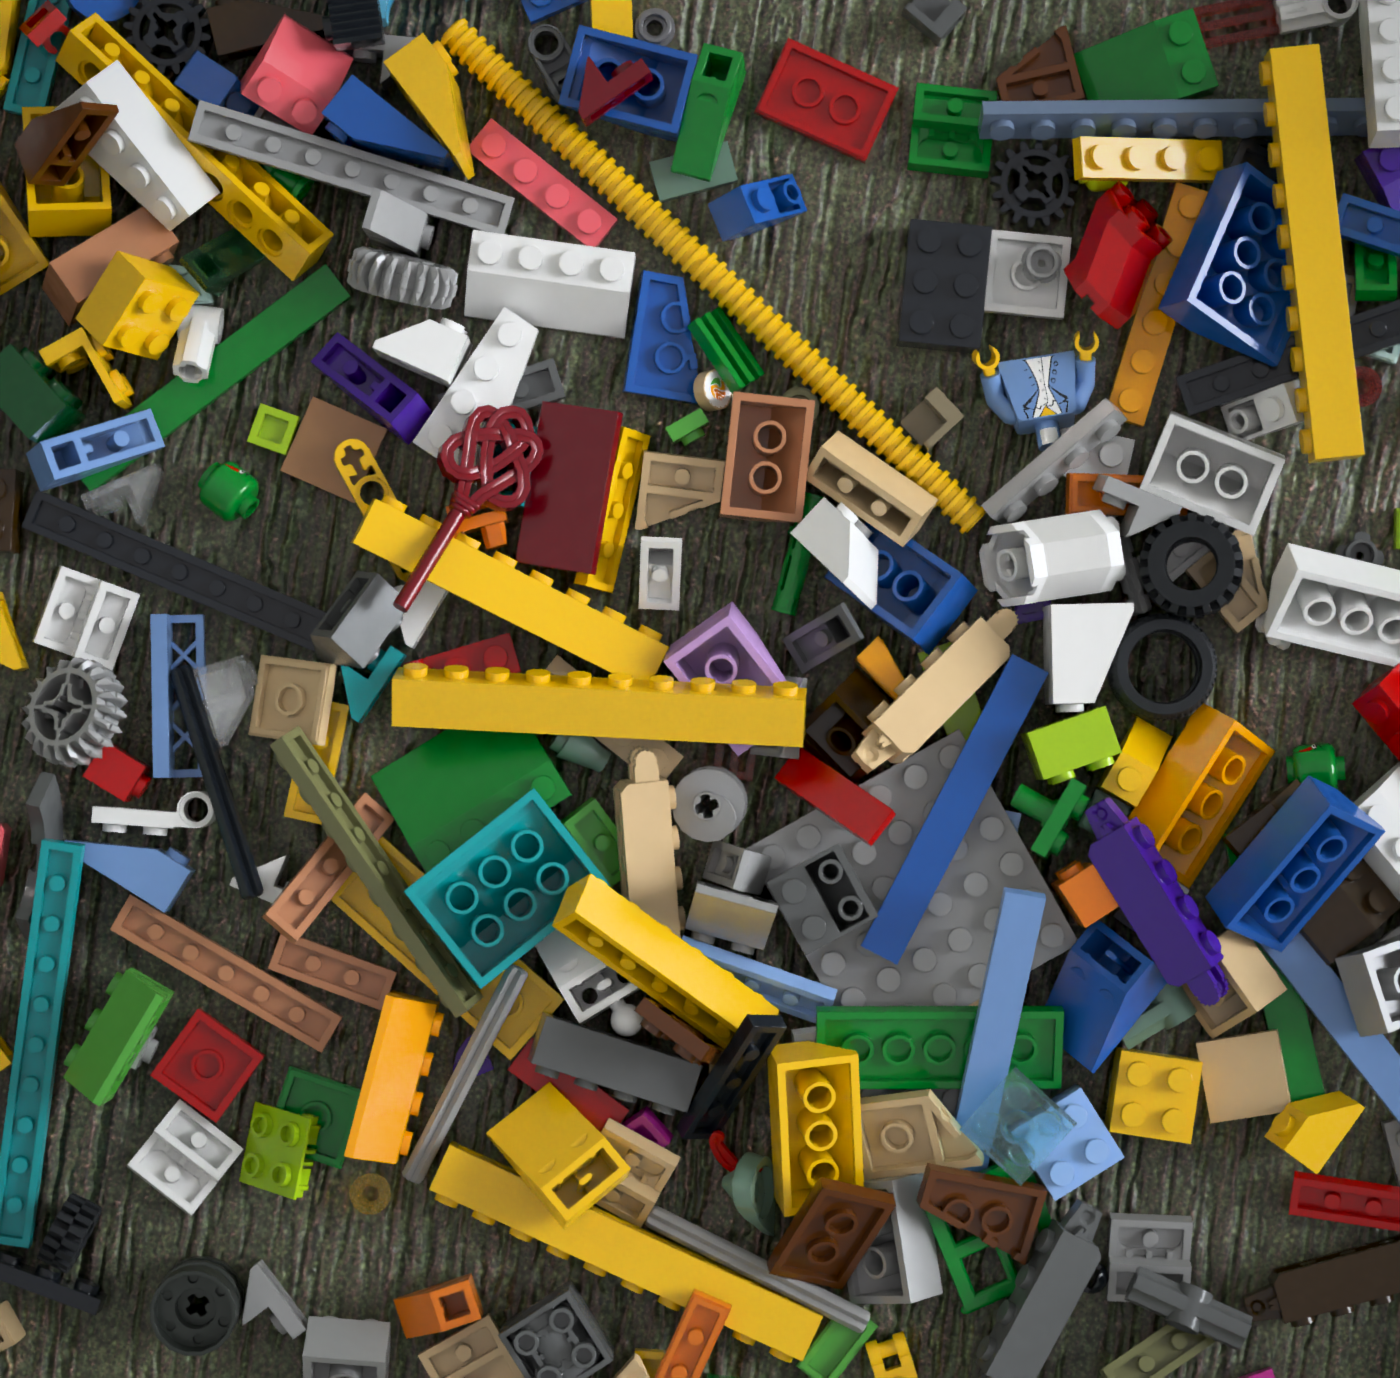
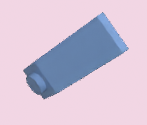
[26,408,165,492]
[64,840,196,913]

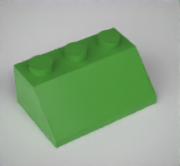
[63,967,175,1107]

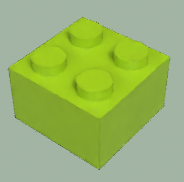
[1020,706,1122,785]

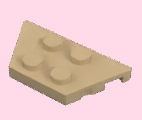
[860,1089,984,1180]

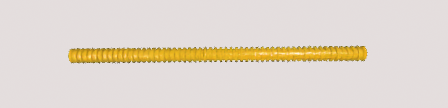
[440,18,986,534]

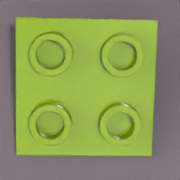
[239,1101,321,1200]

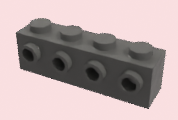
[528,1012,702,1116]

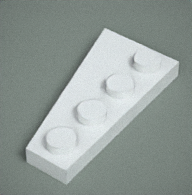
[413,307,539,486]

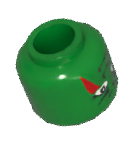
[198,461,260,522]
[1286,743,1346,789]

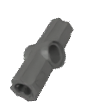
[1124,1266,1253,1350]

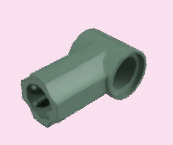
[1121,984,1197,1050]

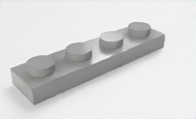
[981,398,1127,524]

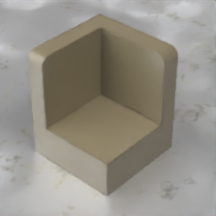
[900,386,964,453]

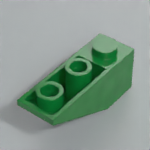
[671,43,746,182]

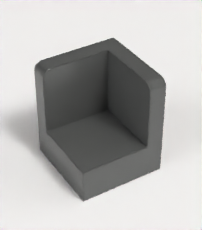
[902,0,967,47]

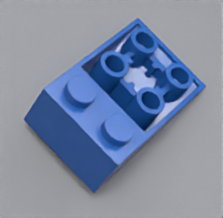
[1045,920,1167,1074]

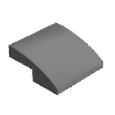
[1106,1212,1193,1302]

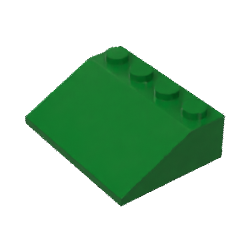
[370,729,573,873]

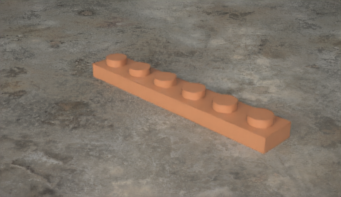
[110,894,344,1053]

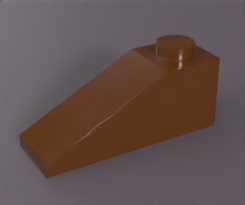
[15,102,119,186]

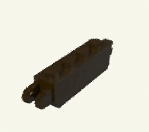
[1242,1234,1400,1327]

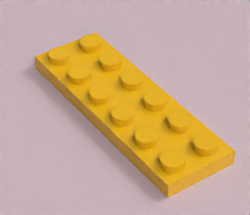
[331,836,565,1061]

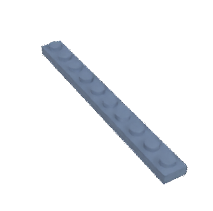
[978,98,1368,141]

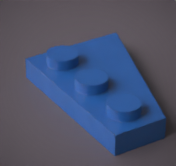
[622,270,698,405]

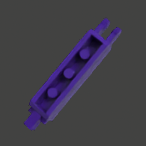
[1085,797,1229,1007]

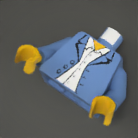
[972,331,1099,451]

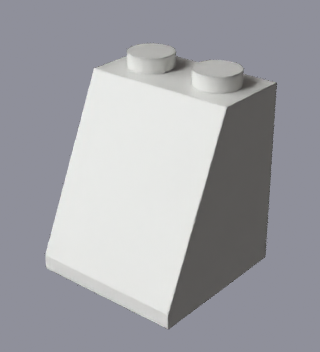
[1043,603,1134,713]

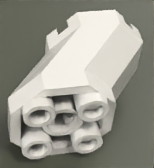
[979,509,1126,607]

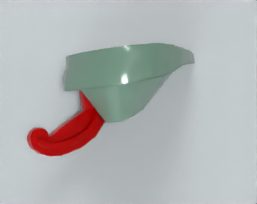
[709,1130,775,1236]

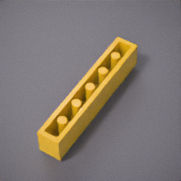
[552,873,779,1049]

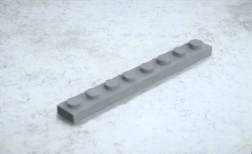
[187,100,515,234]

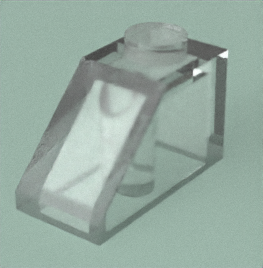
[192,655,258,747]

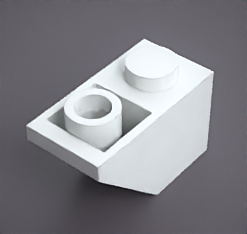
[1220,379,1304,441]

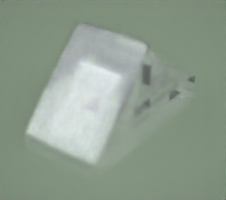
[80,463,164,527]

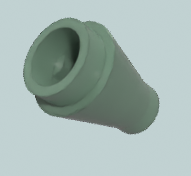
[548,735,611,773]

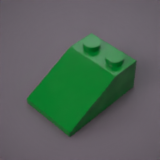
[1074,8,1219,100]

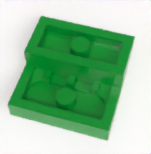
[907,83,997,179]

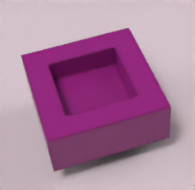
[621,1106,674,1147]

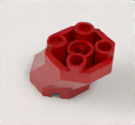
[1063,181,1173,330]

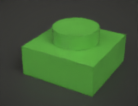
[665,408,709,447]

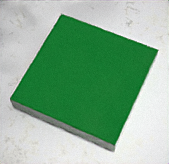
[276,1065,361,1169]

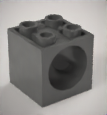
[498,1280,615,1378]

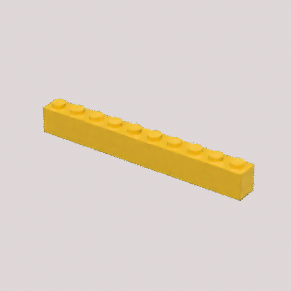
[1259,44,1365,463]
[392,663,807,747]
[429,1141,823,1363]

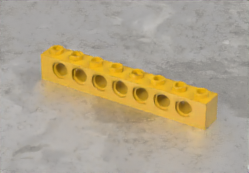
[55,12,334,281]

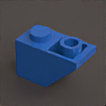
[708,174,807,242]

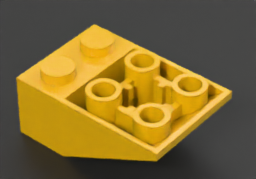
[486,1082,631,1229]

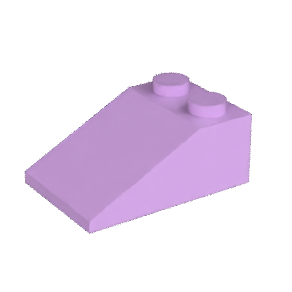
[663,601,787,756]

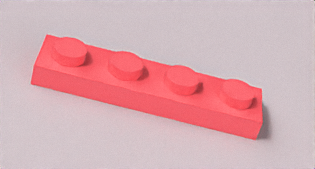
[470,118,618,247]

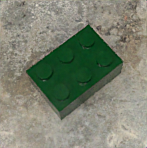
[0,344,86,443]

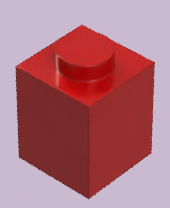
[83,743,152,802]

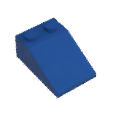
[558,25,699,142]
[321,75,454,171]
[824,522,978,655]

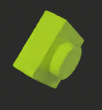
[247,403,300,456]

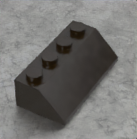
[1222,779,1400,966]

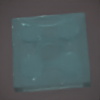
[959,1067,1077,1186]

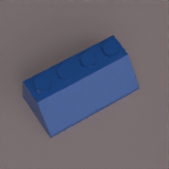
[1205,775,1386,952]

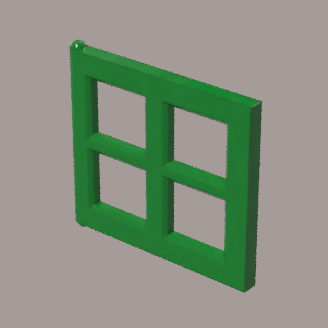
[924,1152,1052,1314]

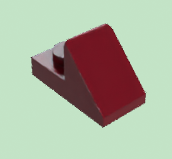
[578,56,653,127]

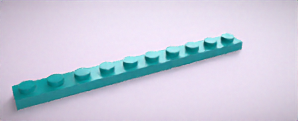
[0,838,85,1248]

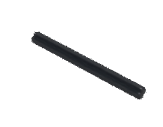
[170,665,264,900]

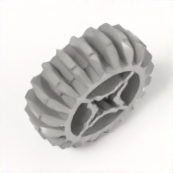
[347,246,458,310]
[21,657,128,768]

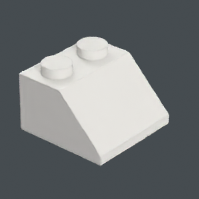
[372,317,473,388]
[790,497,879,610]

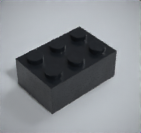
[896,219,992,354]

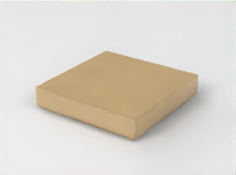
[248,655,338,746]
[1196,1029,1291,1124]

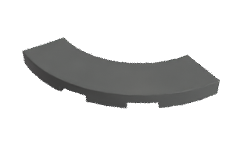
[15,772,63,941]

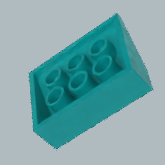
[403,788,610,989]

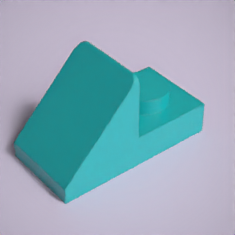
[341,645,407,723]

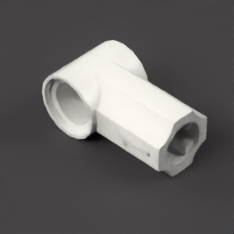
[1273,0,1359,35]
[172,305,224,383]

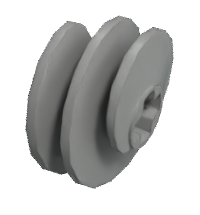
[672,765,748,842]

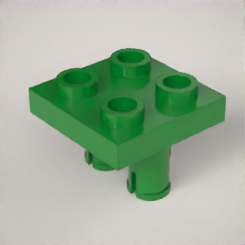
[1010,778,1090,861]

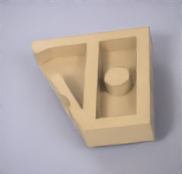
[635,450,725,530]

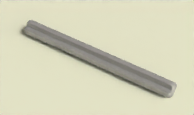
[402,964,528,1184]
[645,1206,871,1333]

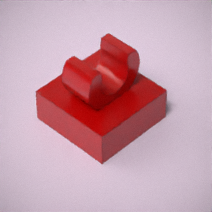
[19,0,70,54]

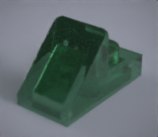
[179,227,265,297]

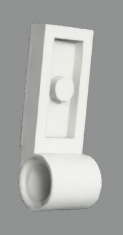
[91,791,216,836]

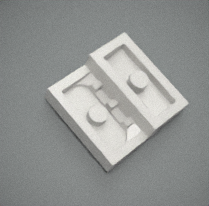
[32,565,140,670]
[127,1099,244,1217]

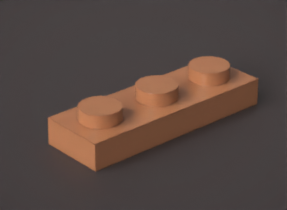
[268,934,398,1011]

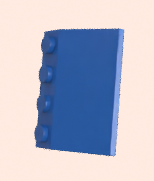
[1158,162,1292,367]

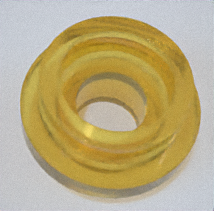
[350,1173,391,1215]

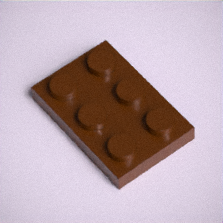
[634,997,725,1068]
[767,1177,896,1290]

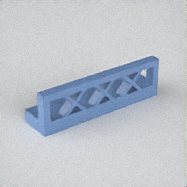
[150,614,207,778]

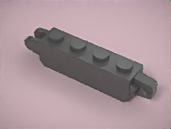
[975,1199,1103,1378]

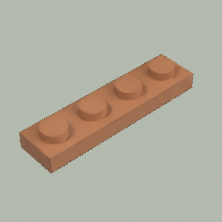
[262,792,395,943]

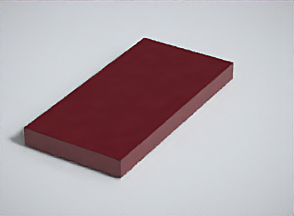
[515,401,623,575]

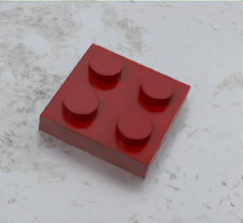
[150,1008,266,1123]

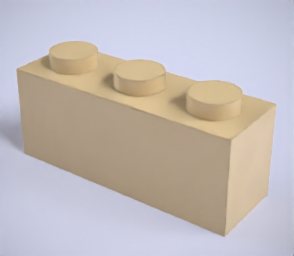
[807,430,939,547]

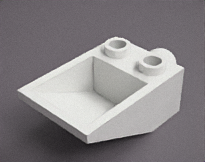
[535,929,643,1037]

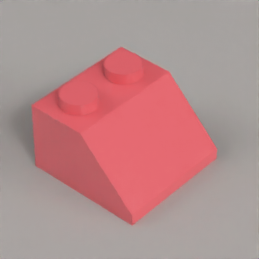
[240,14,354,135]

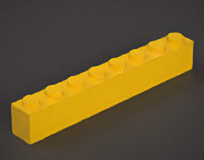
[351,495,669,680]

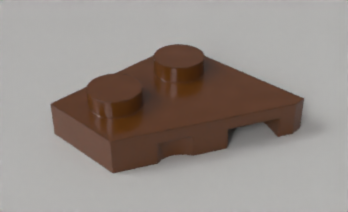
[995,25,1085,101]

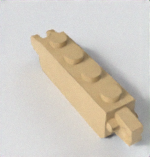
[851,607,1019,774]
[613,745,686,938]

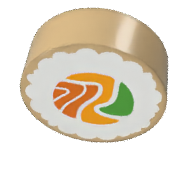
[693,369,732,412]

